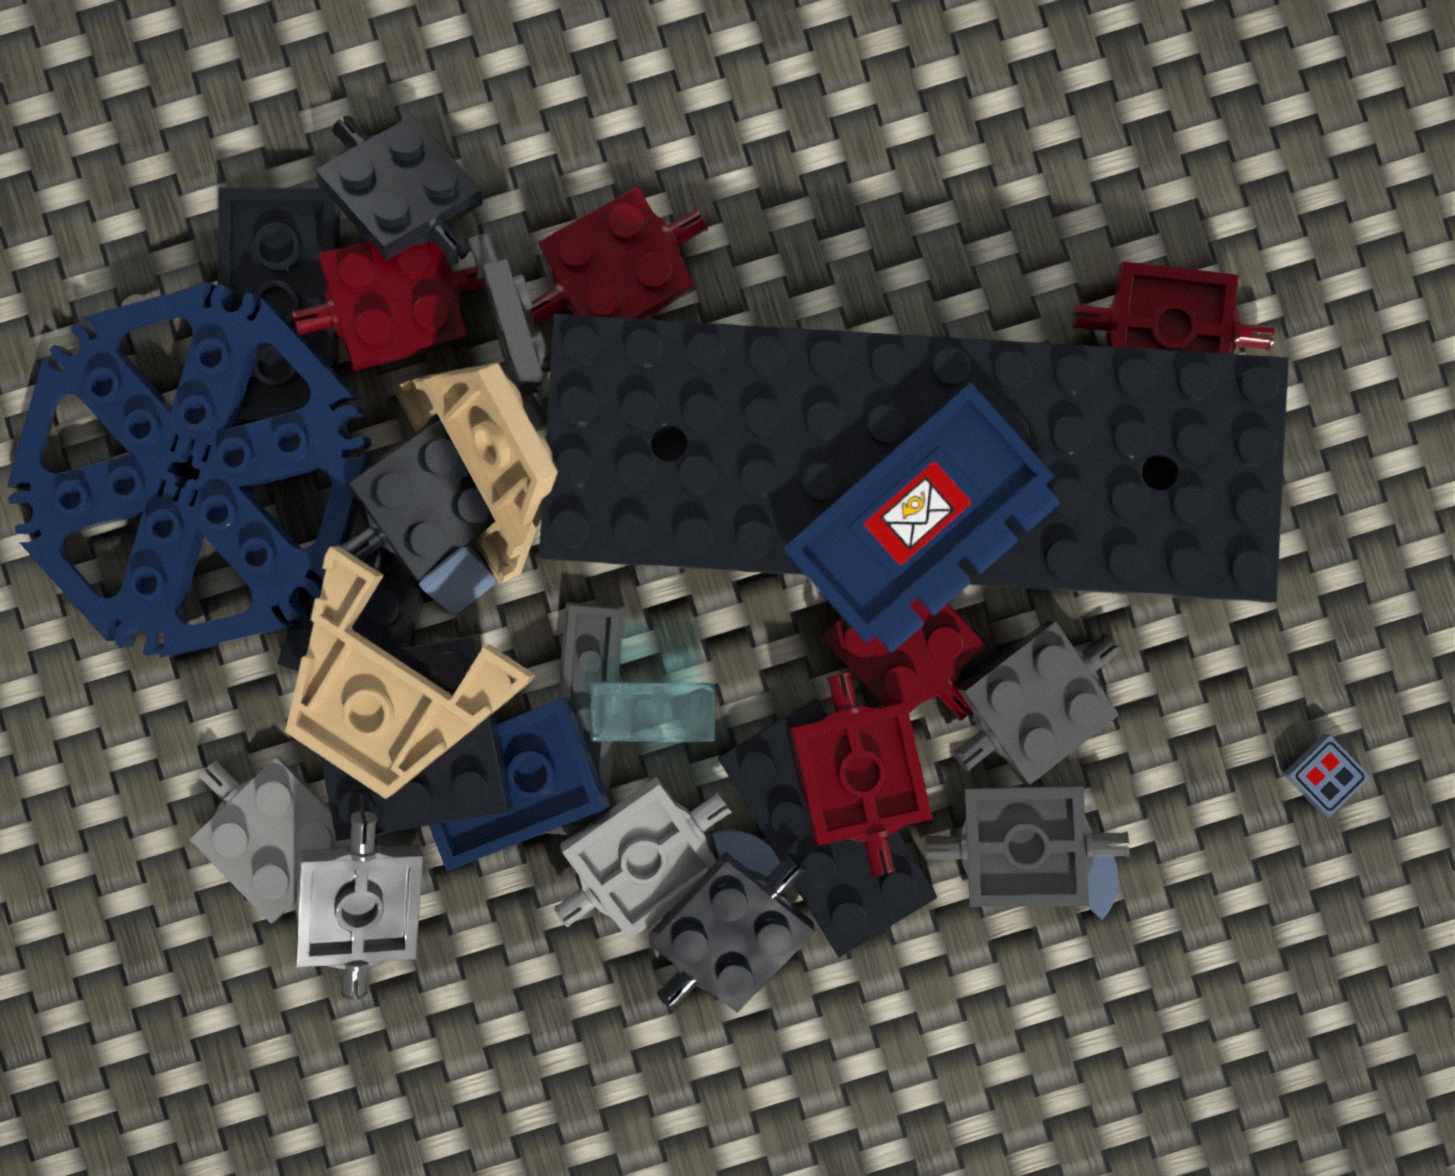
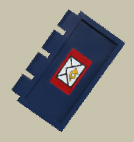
[782,383,1060,653]

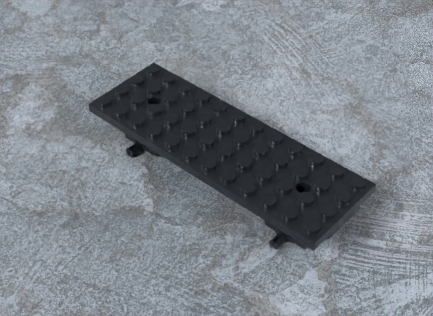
[538,314,1289,603]

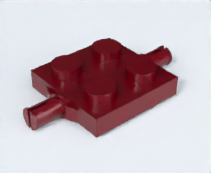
[529,186,708,325]
[291,241,483,371]
[1072,261,1275,354]
[821,599,986,721]
[788,672,933,876]

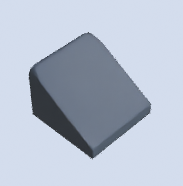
[419,547,497,614]

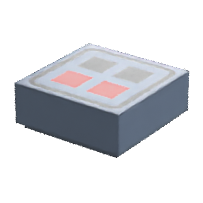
[1283,734,1371,818]

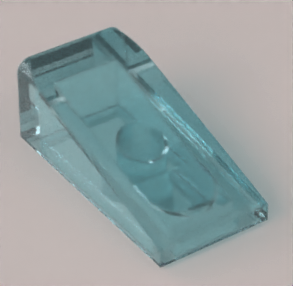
[590,681,715,742]

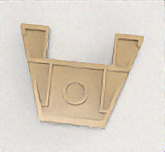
[392,363,558,585]
[285,546,535,799]

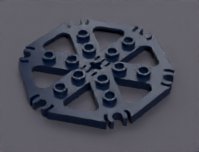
[7,283,373,658]

